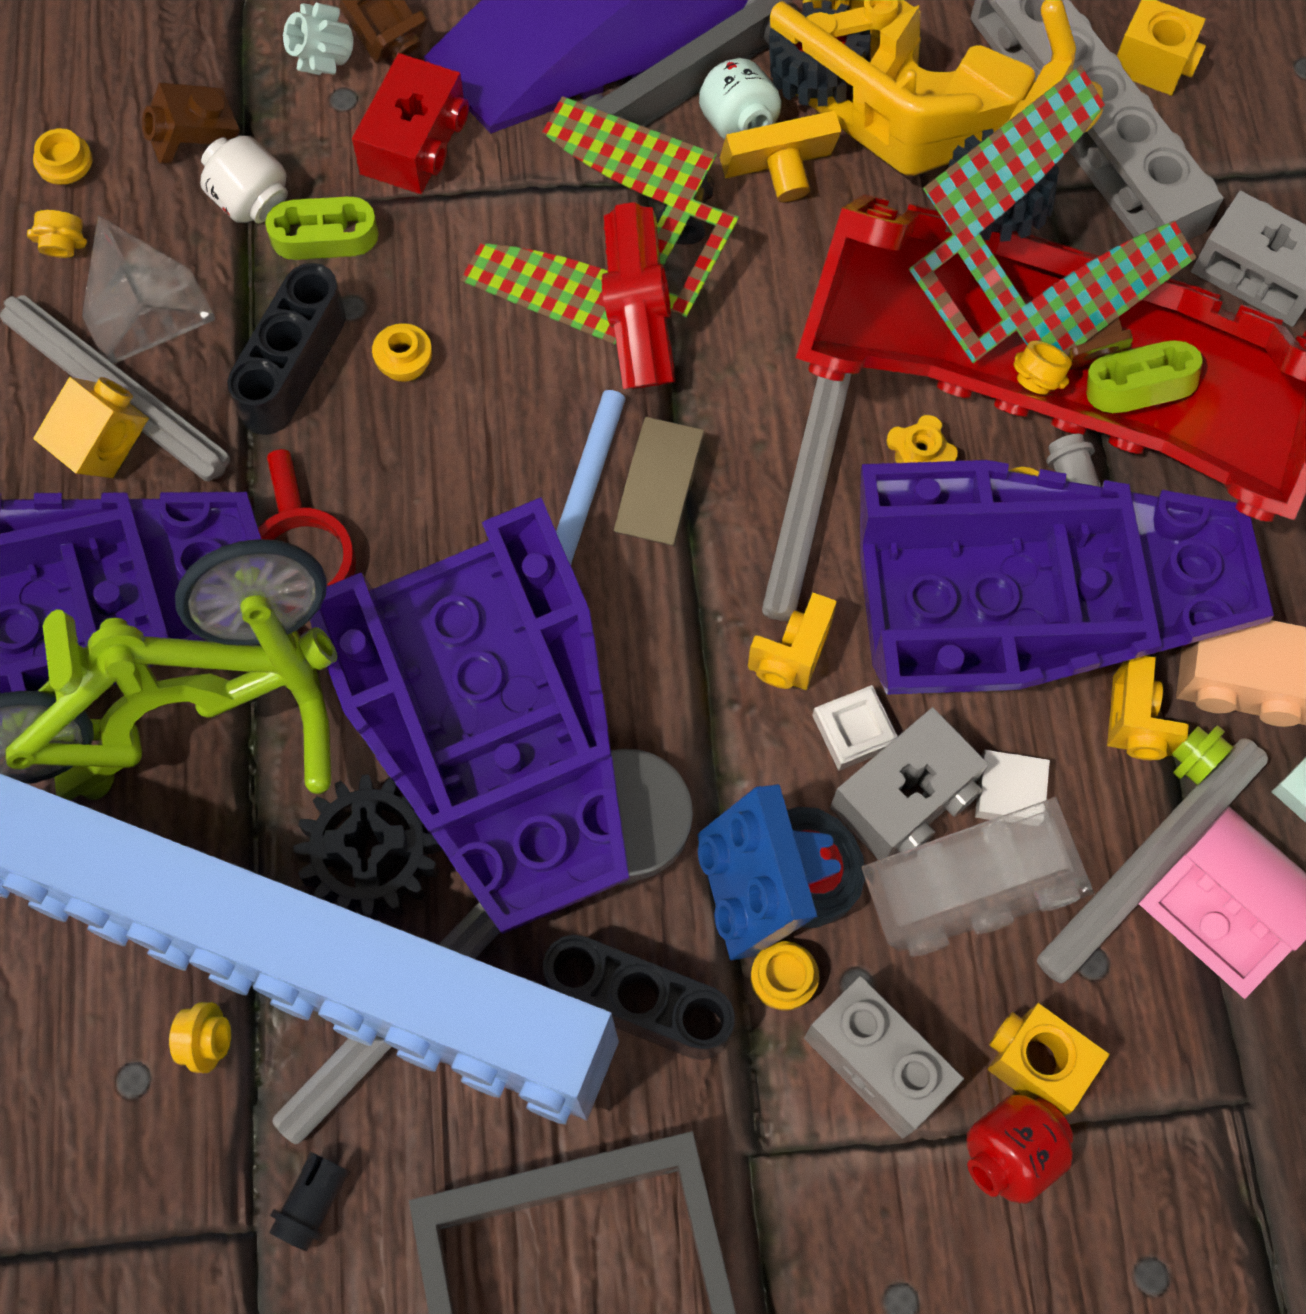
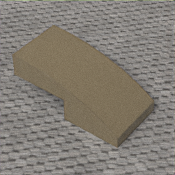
[614,417,705,547]

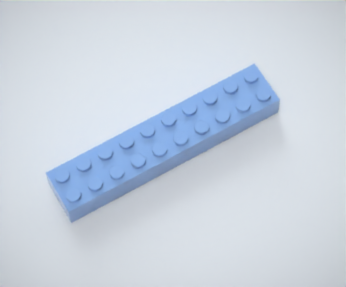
[0,774,619,1124]

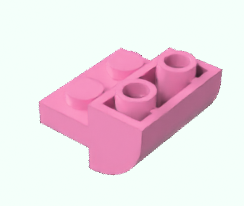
[1138,806,1306,999]

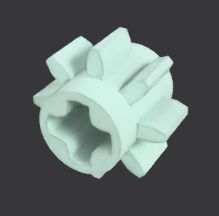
[283,2,353,75]

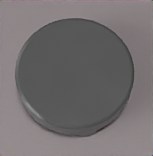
[611,749,693,885]

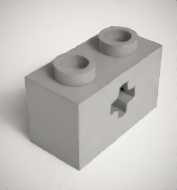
[1191,190,1306,327]
[830,707,988,865]
[804,976,964,1139]

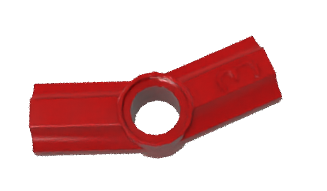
[602,202,675,390]

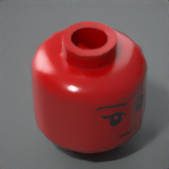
[967,1095,1073,1204]

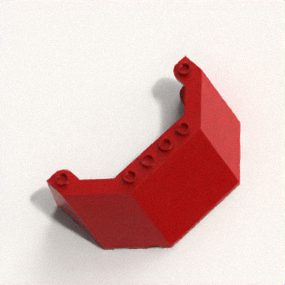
[795,194,1306,522]

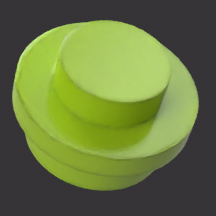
[1172,725,1233,785]

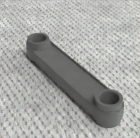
[582,0,799,127]

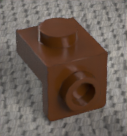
[338,0,428,64]
[142,82,239,164]

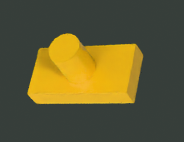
[720,110,842,202]

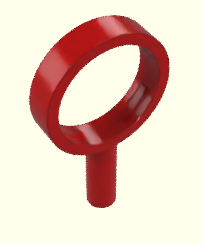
[258,449,356,613]

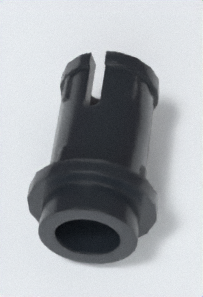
[269,1151,351,1252]

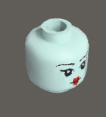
[699,58,781,140]

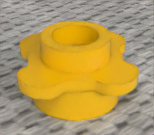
[886,415,958,463]

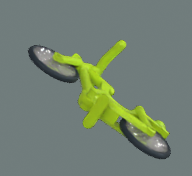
[0,539,337,801]

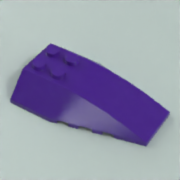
[424,0,748,134]
[860,460,1274,695]
[0,492,280,733]
[301,497,630,934]

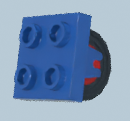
[697,784,866,960]

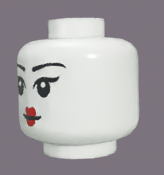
[200,136,288,223]

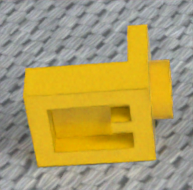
[748,593,837,690]
[1107,656,1189,760]

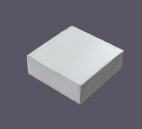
[812,685,898,771]
[975,750,1050,828]

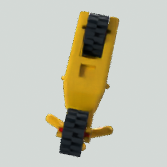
[769,0,1103,242]

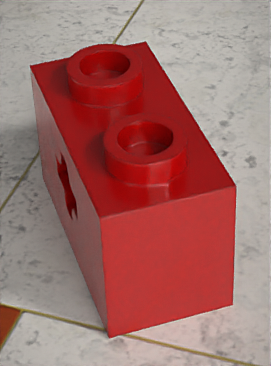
[352,53,469,195]

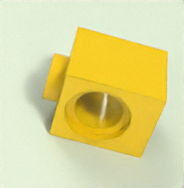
[1117,0,1206,96]
[33,377,149,478]
[987,1003,1110,1116]

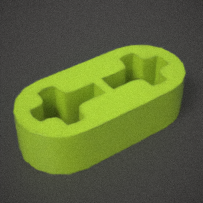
[265,196,379,260]
[1086,341,1203,413]

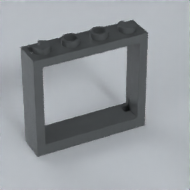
[409,1131,736,1314]

